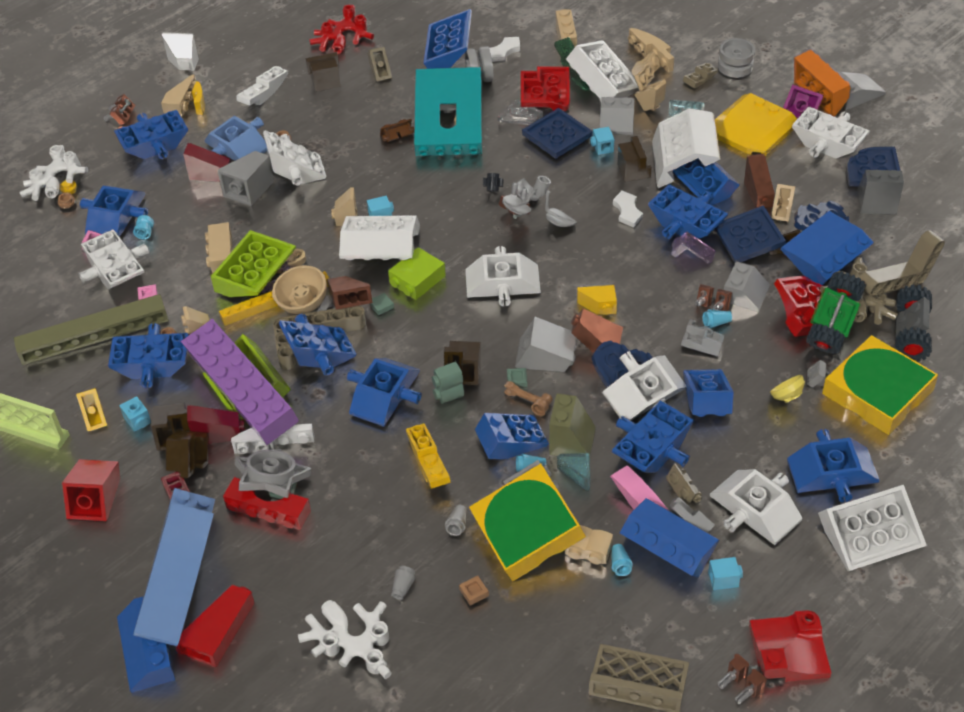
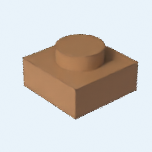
[459,576,489,605]

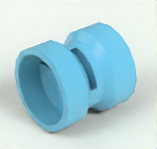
[133,215,154,240]

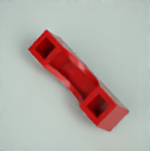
[223,477,311,530]

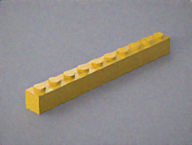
[219,271,330,326]

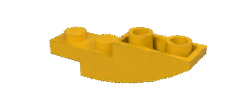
[406,423,451,489]

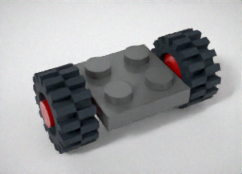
[895,284,932,362]

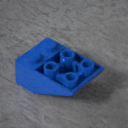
[475,413,549,459]

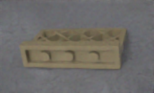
[588,644,689,712]

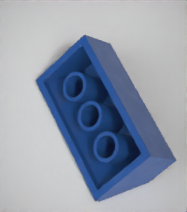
[673,158,740,205]
[620,498,719,578]
[117,596,175,693]

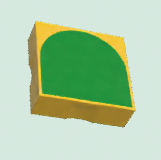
[822,335,938,435]
[469,463,586,582]

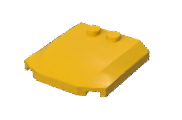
[715,93,797,156]

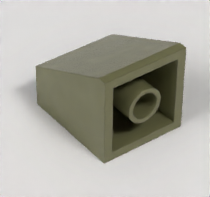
[549,393,596,460]

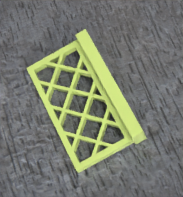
[0,393,70,450]

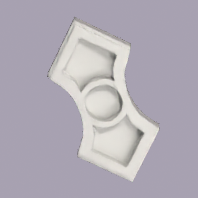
[489,37,520,62]
[613,191,643,227]

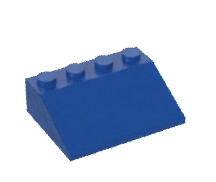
[424,9,472,69]
[781,211,874,285]

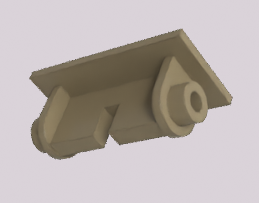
[666,463,702,506]

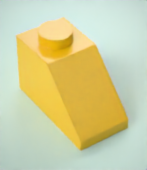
[577,285,617,315]
[76,388,107,431]

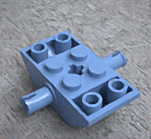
[204,116,267,161]

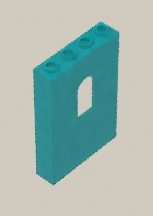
[414,67,482,156]

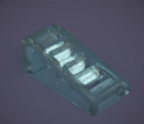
[668,100,705,116]

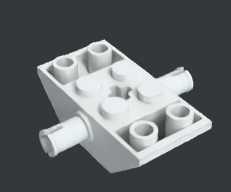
[792,107,870,159]
[263,130,327,185]
[78,230,149,290]
[466,246,541,306]
[602,351,687,421]
[710,469,802,545]

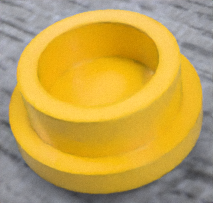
[60,180,77,195]

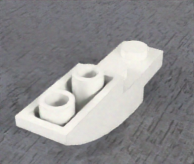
[237,66,288,106]
[231,424,314,454]

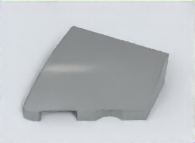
[681,318,724,356]
[670,497,714,533]

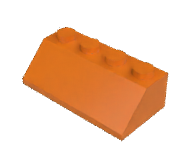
[794,49,851,117]

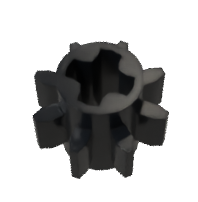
[483,173,504,192]

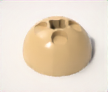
[272,265,327,315]

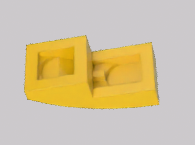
[192,81,205,115]

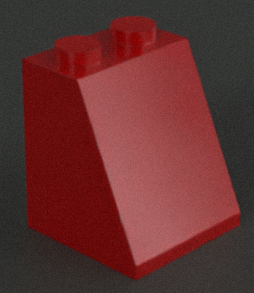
[62,459,120,521]

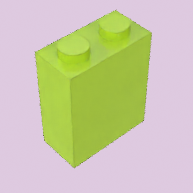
[388,247,446,300]

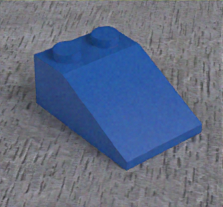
[683,369,734,417]

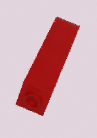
[175,585,255,667]

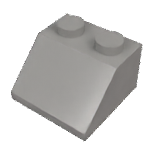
[600,97,635,135]
[723,261,770,312]

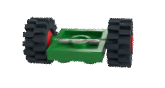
[806,271,866,354]

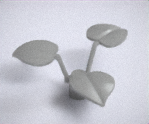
[502,176,577,227]

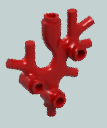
[309,4,374,54]

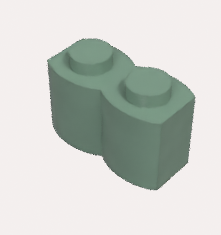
[431,362,464,404]

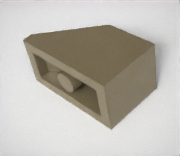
[367,47,392,82]

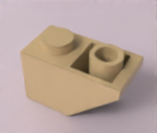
[181,306,210,335]

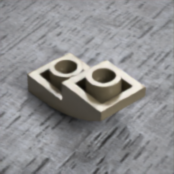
[683,63,718,89]

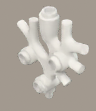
[19,145,89,201]
[298,600,392,679]

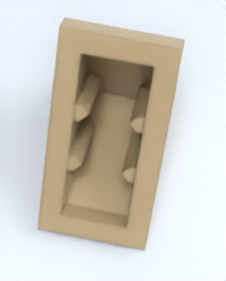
[771,184,795,222]

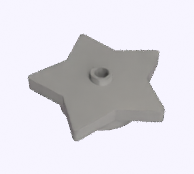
[235,448,311,498]

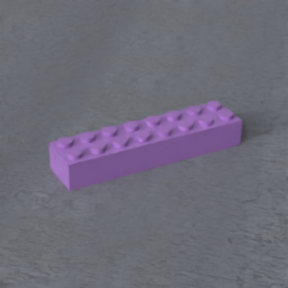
[181,319,299,445]

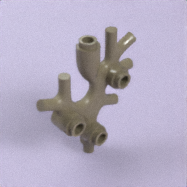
[820,257,898,325]

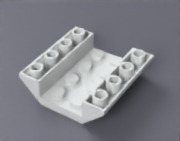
[652,108,720,188]
[339,216,420,260]

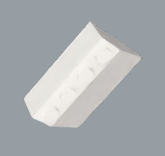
[566,40,639,101]
[818,485,927,571]

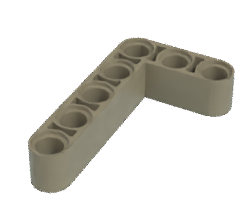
[859,230,945,296]
[273,306,366,370]

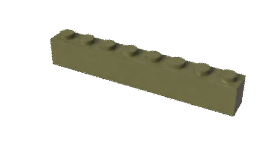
[13,294,169,365]

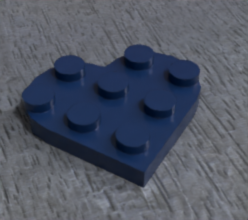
[794,200,849,231]
[591,340,653,388]

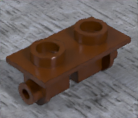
[380,118,415,143]

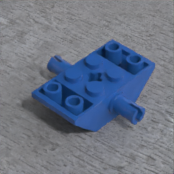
[114,110,188,159]
[648,184,728,241]
[80,185,149,237]
[279,314,357,376]
[108,323,189,388]
[347,358,422,426]
[612,400,693,473]
[787,429,880,502]

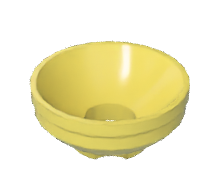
[770,375,805,403]

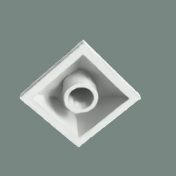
[162,32,199,71]

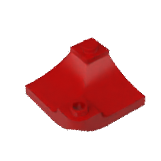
[520,66,570,111]
[773,276,823,337]
[749,610,832,682]

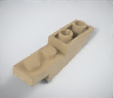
[628,28,674,72]
[632,52,660,90]

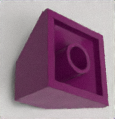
[783,84,824,119]

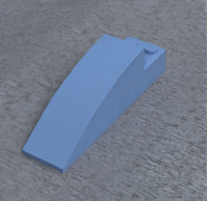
[133,488,215,646]

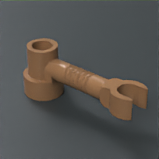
[504,381,553,416]

